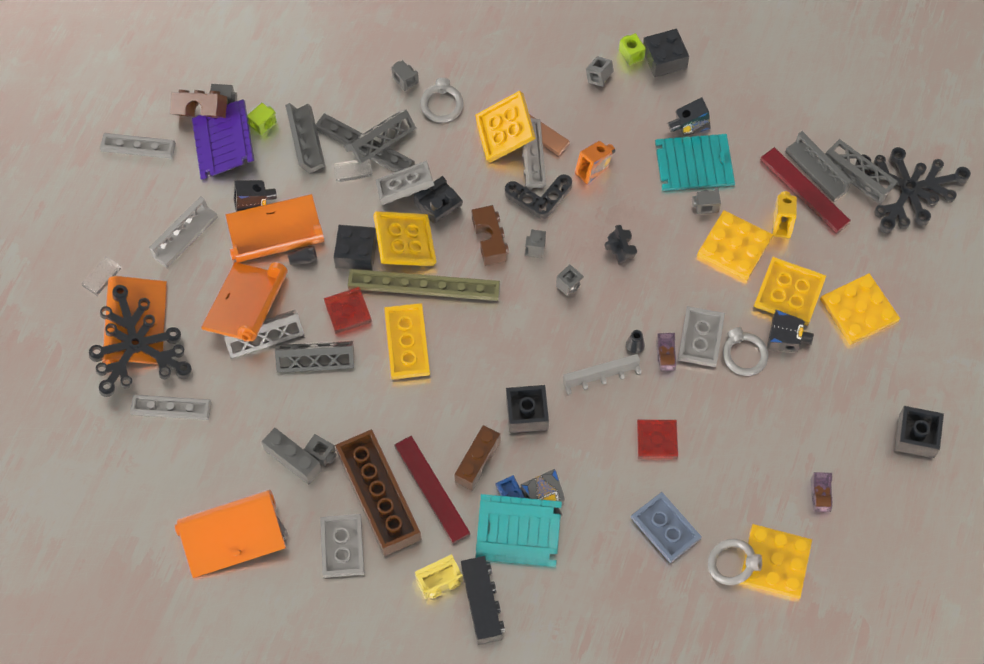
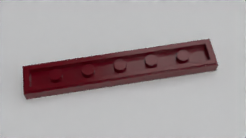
[760,147,851,234]
[394,435,470,544]

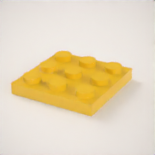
[475,91,536,163]
[697,210,773,281]
[373,211,437,266]
[754,257,826,326]
[820,273,900,345]
[741,524,812,599]

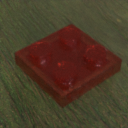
[323,287,372,334]
[637,419,678,459]

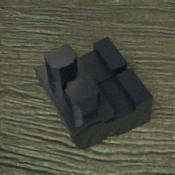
[414,176,463,224]

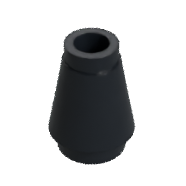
[288,245,317,265]
[626,330,645,353]

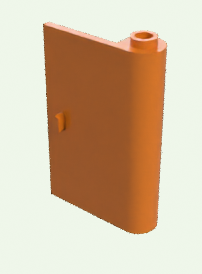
[225,194,325,263]
[201,262,288,341]
[102,276,167,365]
[175,490,286,578]

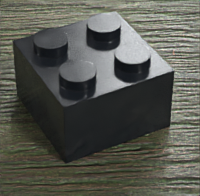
[643,28,689,78]
[333,225,377,271]
[506,385,549,433]
[895,406,944,458]

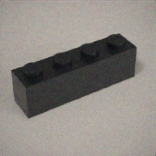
[461,556,505,645]

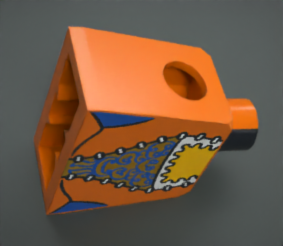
[575,141,615,185]

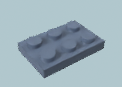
[631,492,702,563]

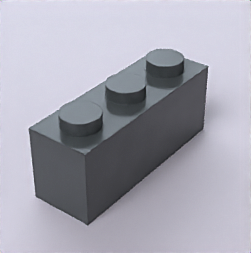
[261,427,322,485]

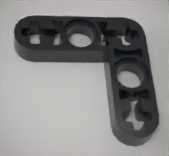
[505,174,572,219]

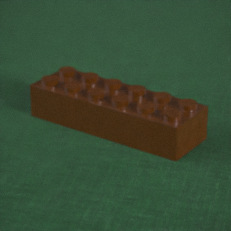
[335,429,422,557]

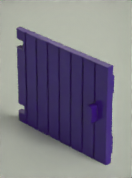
[192,99,254,180]

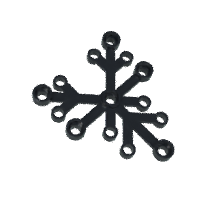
[855,147,971,233]
[89,285,192,397]

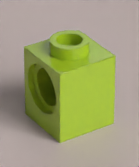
[619,33,646,65]
[247,103,277,136]

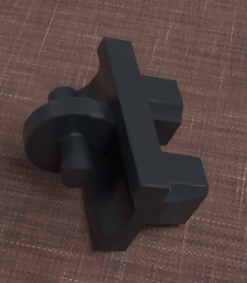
[604,225,637,263]

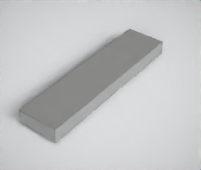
[100,133,176,159]
[130,395,212,420]

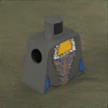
[520,469,565,517]

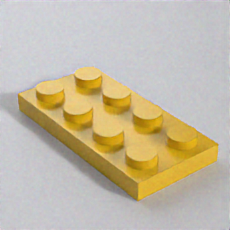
[384,303,430,380]

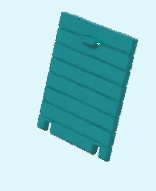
[655,134,735,191]
[475,494,562,567]

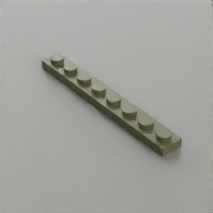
[347,269,500,301]

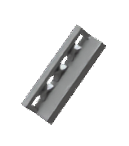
[149,197,218,268]
[223,309,304,358]

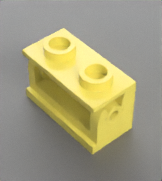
[415,554,463,599]

